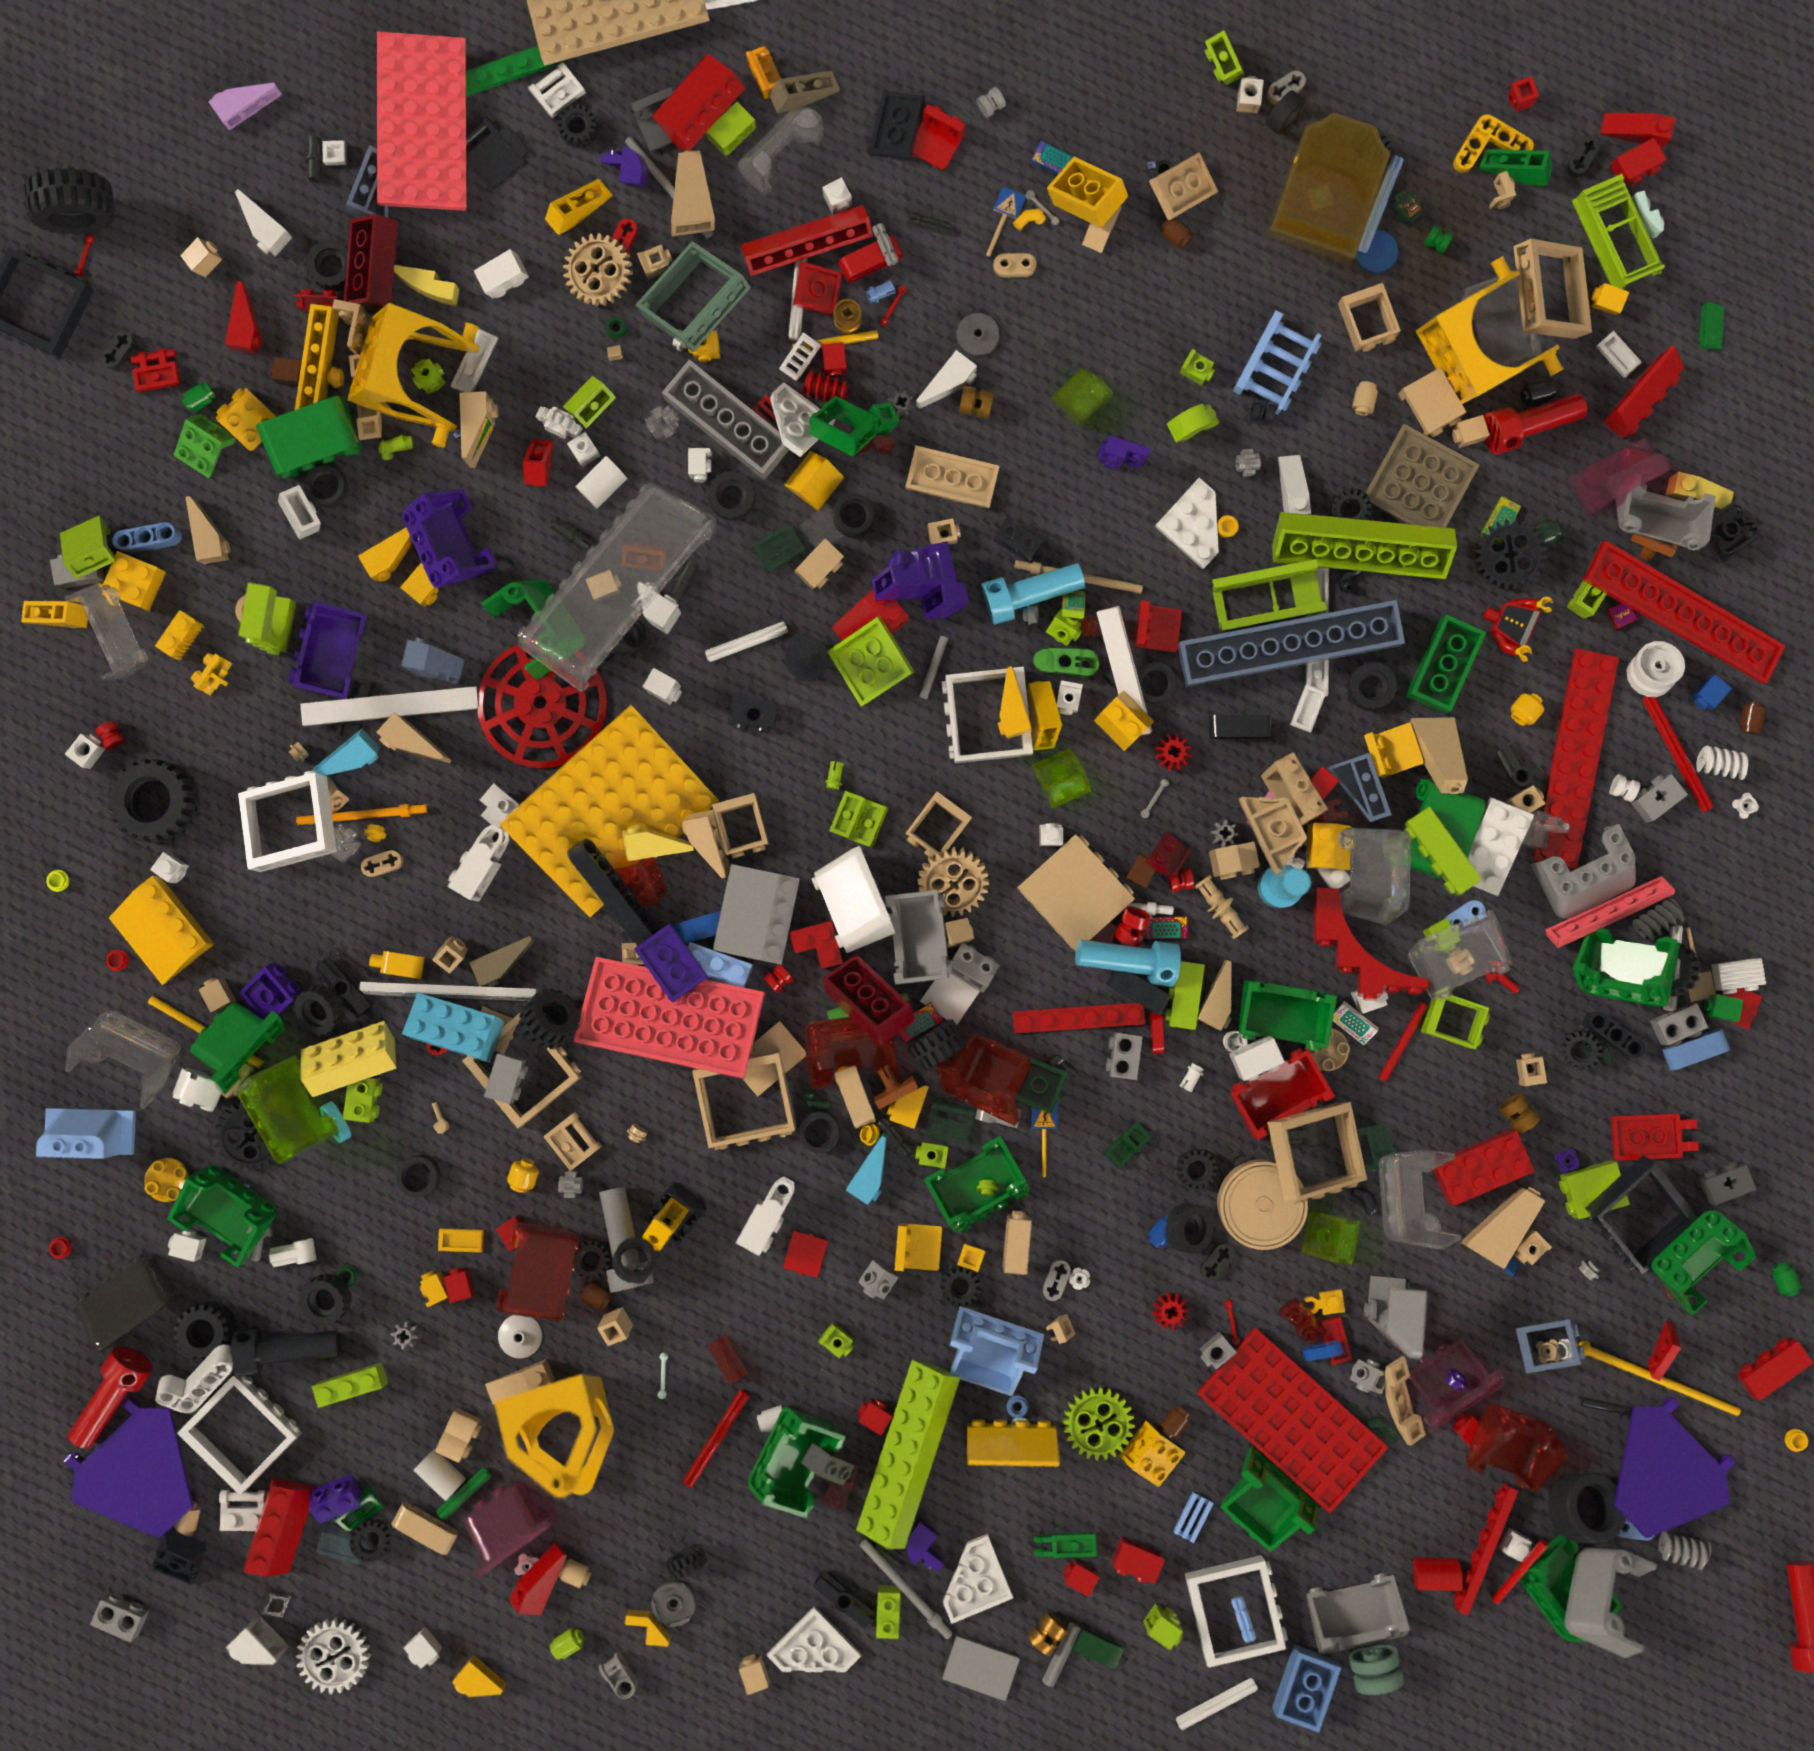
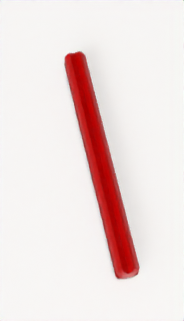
[1642,696,1714,812]

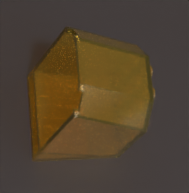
[1264,112,1390,264]

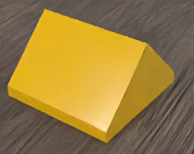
[784,451,844,511]

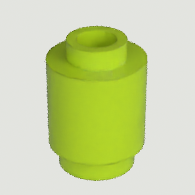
[550,1627,584,1660]

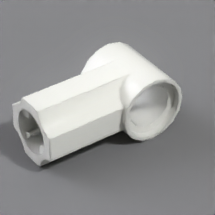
[269,1238,317,1267]

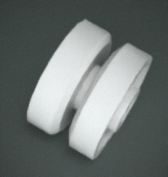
[1627,641,1685,697]

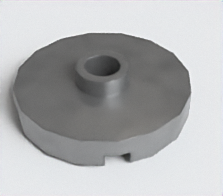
[957,313,999,357]
[651,1580,696,1627]

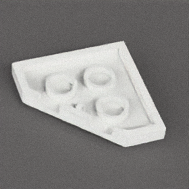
[770,383,835,457]
[1155,478,1219,569]
[943,1533,1013,1624]
[767,1606,861,1672]

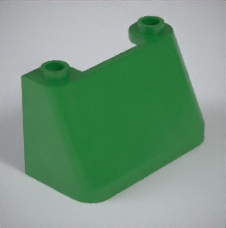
[1393,779,1486,880]
[1573,927,1679,1007]
[1239,979,1337,1051]
[1515,1534,1622,1642]

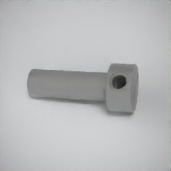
[599,1187,654,1293]

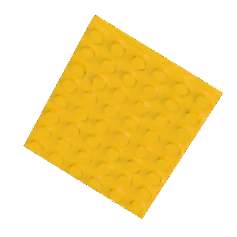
[499,705,719,917]

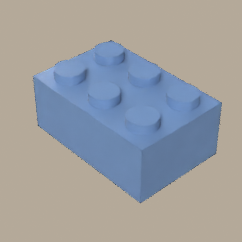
[1272,1644,1341,1732]

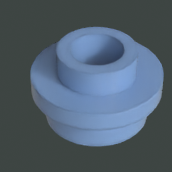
[1007,1395,1029,1418]

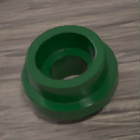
[605,317,627,339]
[336,1265,359,1287]

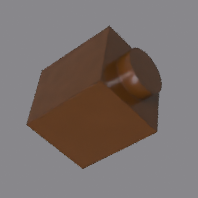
[270,357,302,387]
[1125,854,1156,889]

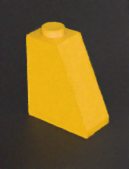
[1026,681,1062,751]

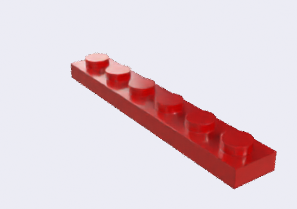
[1013,1003,1145,1033]
[1454,1483,1518,1616]

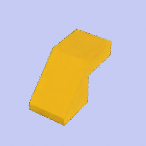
[625,1609,671,1647]

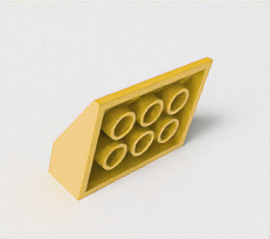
[109,876,214,985]
[967,1419,1059,1466]

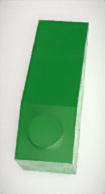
[1480,149,1552,185]

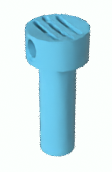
[981,563,1085,625]
[1257,865,1310,908]
[1075,939,1181,987]

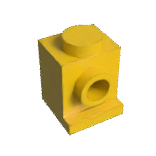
[420,1270,448,1307]

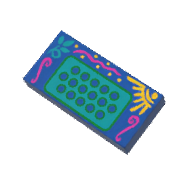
[1031,141,1073,175]

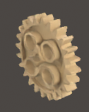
[563,233,633,306]
[918,847,989,917]

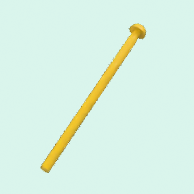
[1578,1341,1741,1416]

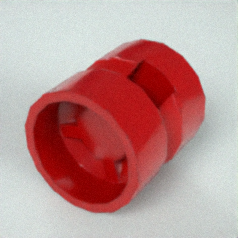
[1115,906,1152,947]

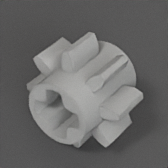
[1235,449,1261,477]
[1210,820,1238,848]
[558,1171,583,1198]
[391,1320,420,1350]

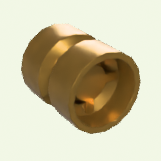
[834,299,862,335]
[959,385,994,419]
[1498,1093,1541,1134]
[1027,1611,1069,1656]

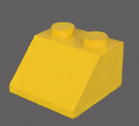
[1094,691,1154,751]
[1306,823,1351,870]

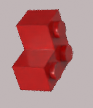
[789,921,843,969]

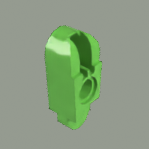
[1033,648,1099,678]

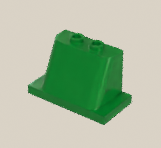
[190,1002,286,1095]
[1220,1445,1320,1552]

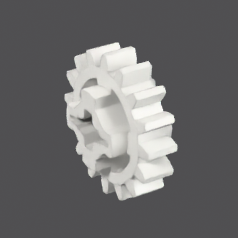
[535,406,583,439]

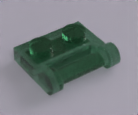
[925,1098,976,1146]
[1356,1122,1397,1173]

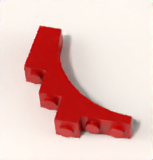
[1313,887,1428,1001]

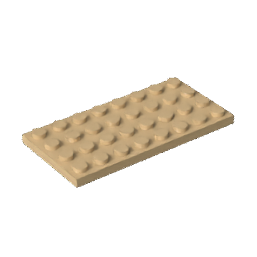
[527,0,709,65]

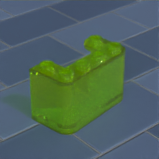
[237,1055,339,1164]

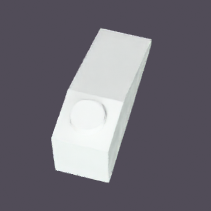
[235,189,292,257]
[916,350,977,409]
[1278,455,1311,515]

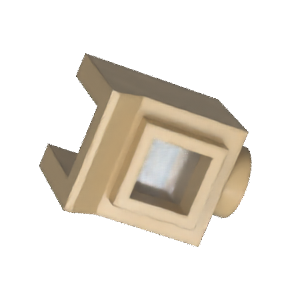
[637,245,673,279]

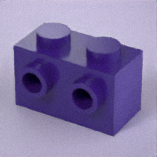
[309,1474,362,1524]

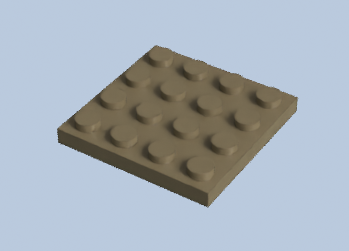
[1365,424,1480,528]

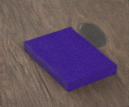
[634,923,709,1003]

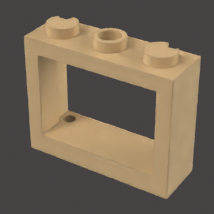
[1261,752,1328,827]

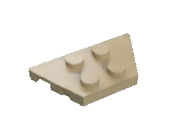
[1238,797,1307,875]

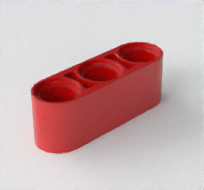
[838,235,904,283]

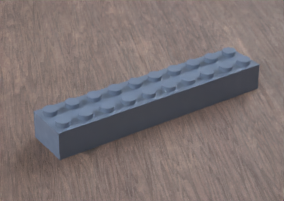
[1178,600,1405,687]

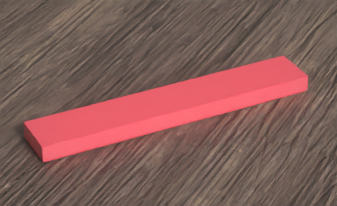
[1545,876,1675,948]

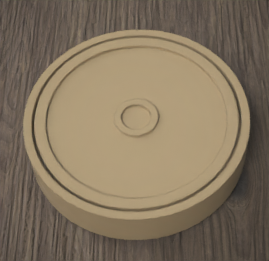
[1217,1159,1308,1250]

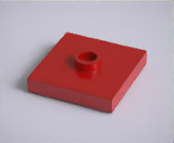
[793,261,842,316]

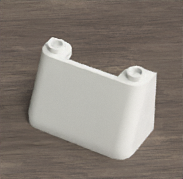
[811,846,895,953]

